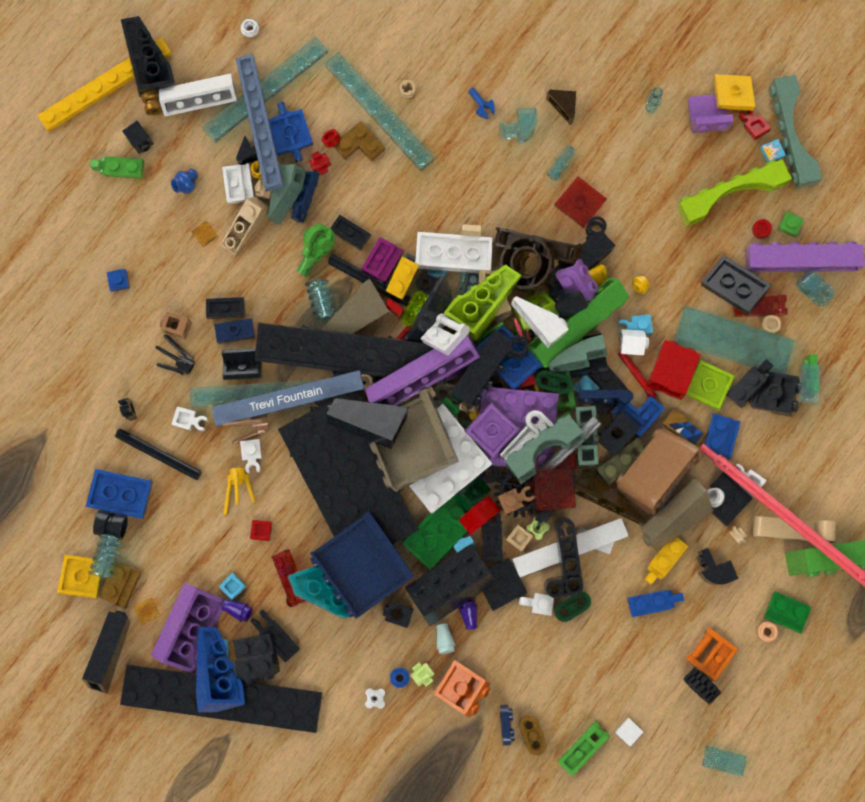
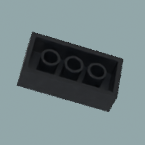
[405,544,496,626]

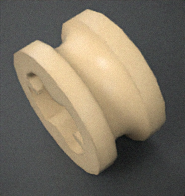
[399,80,416,99]

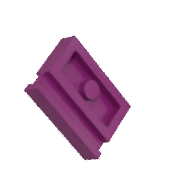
[361,237,404,283]

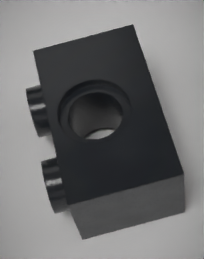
[597,410,642,456]

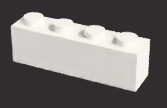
[159,73,237,117]

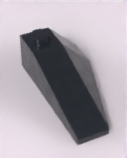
[120,16,175,97]

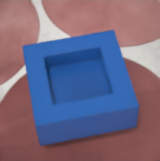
[107,269,130,292]

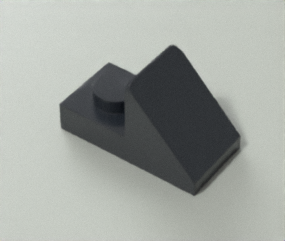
[236,135,258,165]
[548,287,588,318]

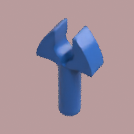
[468,88,495,119]

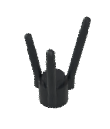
[155,334,195,375]

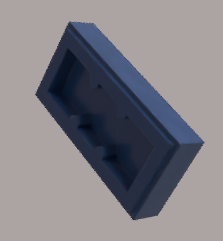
[214,318,255,344]

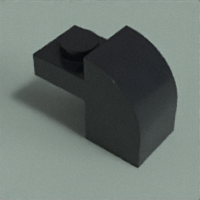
[697,548,739,585]

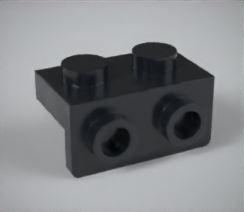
[222,348,262,380]

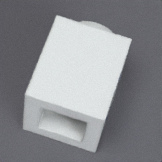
[619,329,649,355]

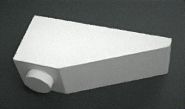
[511,296,569,348]

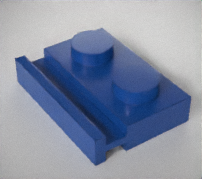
[704,414,741,459]

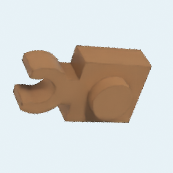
[498,486,535,515]

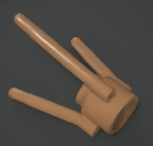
[223,414,269,445]

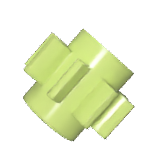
[410,662,435,687]

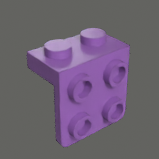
[688,94,733,133]

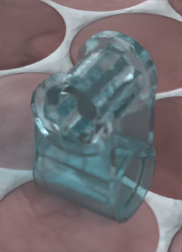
[796,270,834,306]

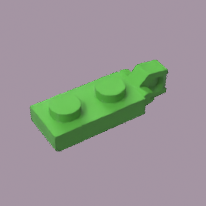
[90,156,144,179]

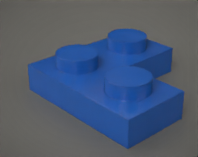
[611,396,665,438]

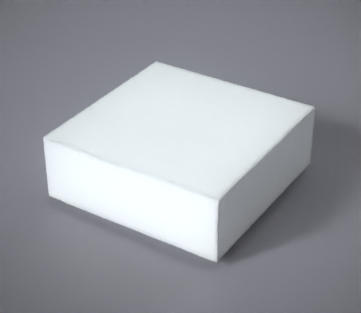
[615,718,643,747]

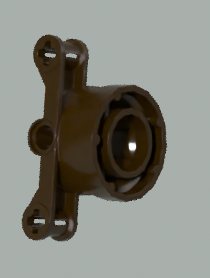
[492,227,584,294]

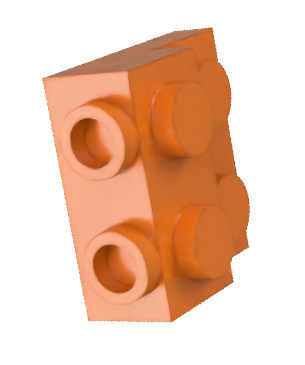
[434,660,491,718]

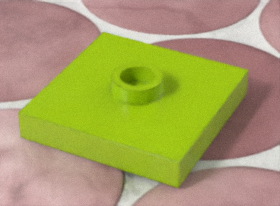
[685,360,735,411]

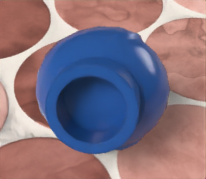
[171,168,198,194]

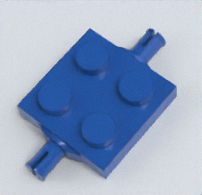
[269,102,313,162]

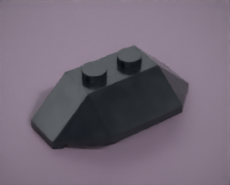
[404,275,453,342]

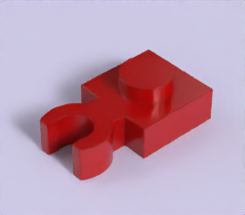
[739,110,771,140]

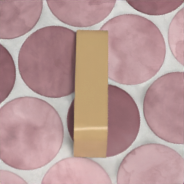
[753,516,836,543]

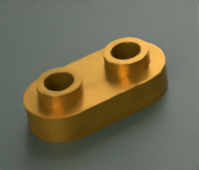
[519,715,547,755]

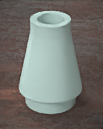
[436,624,456,654]

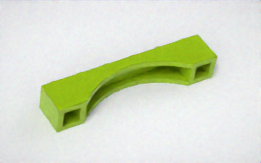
[677,159,792,227]

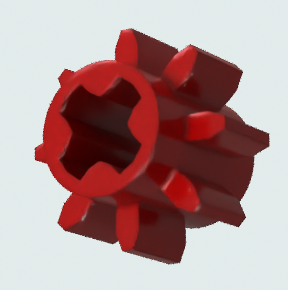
[308,151,331,176]

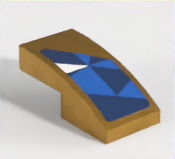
[663,409,707,447]

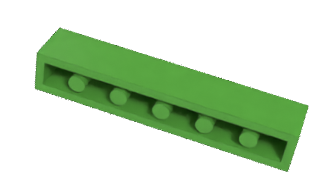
[528,277,630,368]

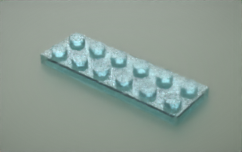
[673,306,794,374]

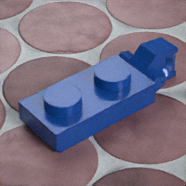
[627,590,684,617]

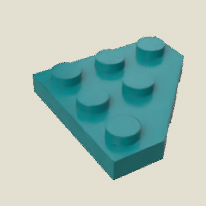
[288,566,350,619]

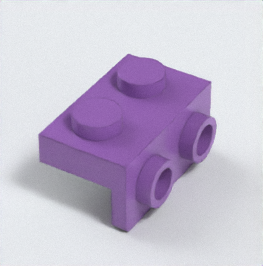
[555,259,598,301]

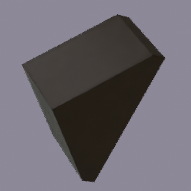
[546,89,576,125]

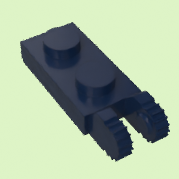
[577,390,634,404]

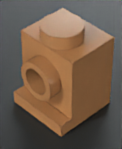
[160,312,192,340]

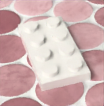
[415,232,492,273]

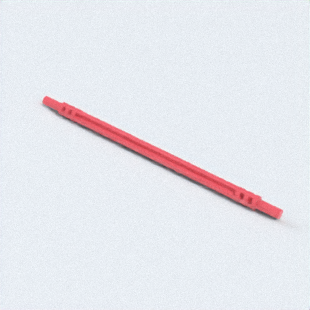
[700,444,865,587]

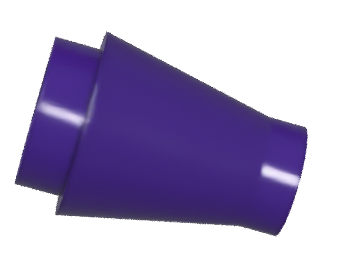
[222,599,253,622]
[458,599,478,630]

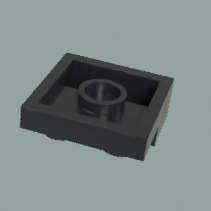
[751,372,803,417]
[233,632,280,684]

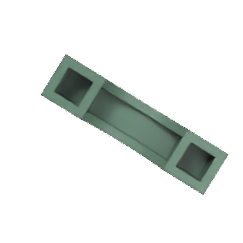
[505,415,585,484]

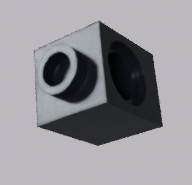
[122,121,154,154]
[382,602,414,628]

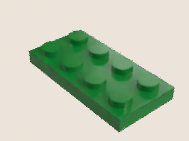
[402,492,468,570]

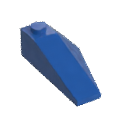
[196,627,245,712]

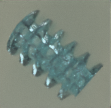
[305,279,337,321]
[88,534,123,578]

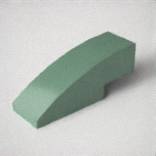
[549,334,608,373]

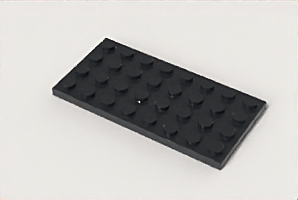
[278,394,419,544]

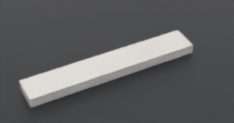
[512,518,628,578]

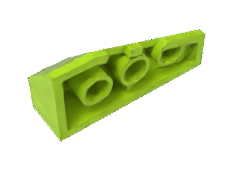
[444,265,521,342]

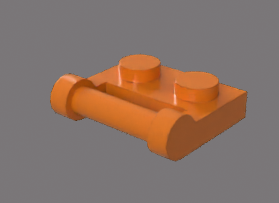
[685,627,738,681]

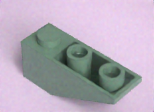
[267,164,306,225]

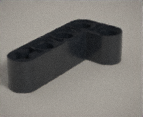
[544,517,583,598]

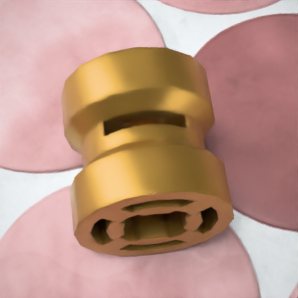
[141,90,163,115]

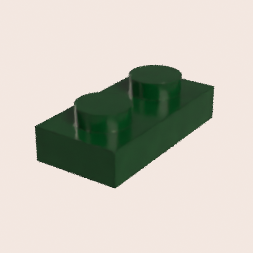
[455,476,491,511]

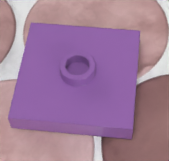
[465,403,520,458]

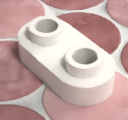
[525,410,554,436]

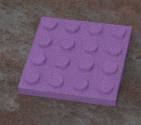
[476,387,559,469]

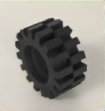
[683,667,721,704]

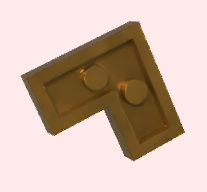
[334,121,385,161]

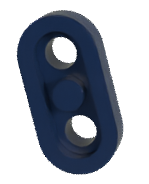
[500,704,515,746]

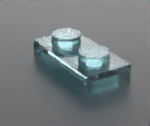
[798,364,822,404]
[702,746,747,777]

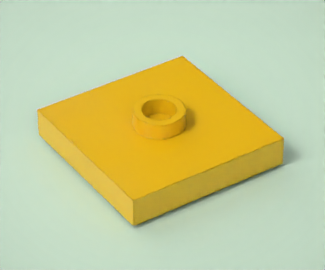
[713,74,755,111]
[57,554,105,599]

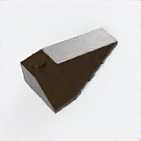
[572,469,646,526]

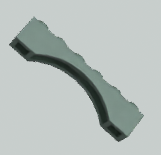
[769,75,822,189]

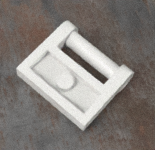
[421,313,470,356]

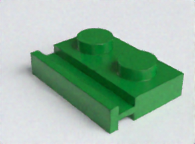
[763,591,812,634]

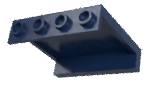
[310,511,415,619]

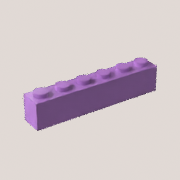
[745,242,865,272]
[365,335,480,406]

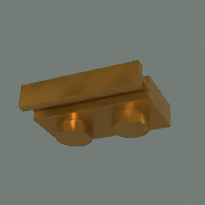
[98,561,142,608]

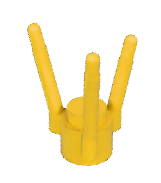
[224,468,255,515]

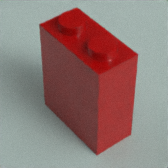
[646,340,701,400]

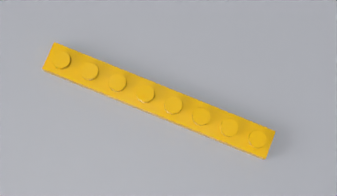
[37,37,172,132]

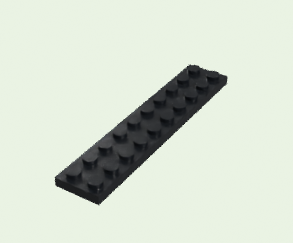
[254,322,446,384]
[120,665,323,733]

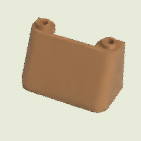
[616,429,702,517]

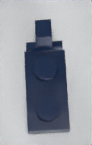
[291,171,320,223]

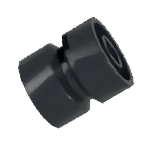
[93,510,128,540]

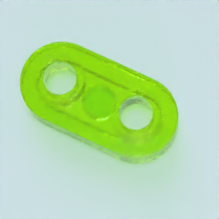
[402,291,429,328]

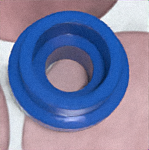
[390,668,410,688]

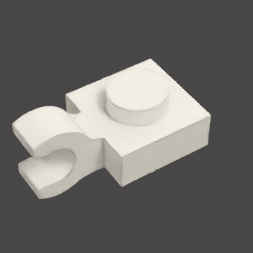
[518,593,554,616]

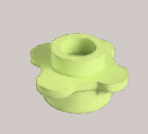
[526,517,550,540]

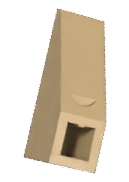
[220,197,269,255]

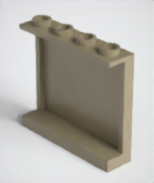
[369,389,459,492]

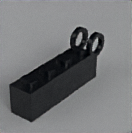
[545,216,616,290]
[451,330,528,410]

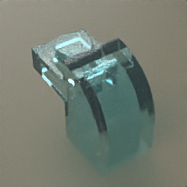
[499,108,537,143]

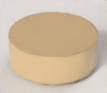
[761,315,781,335]

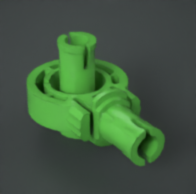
[297,224,335,277]

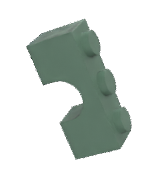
[576,406,599,468]

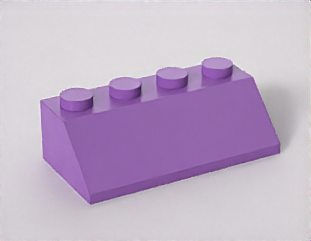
[150,583,225,673]

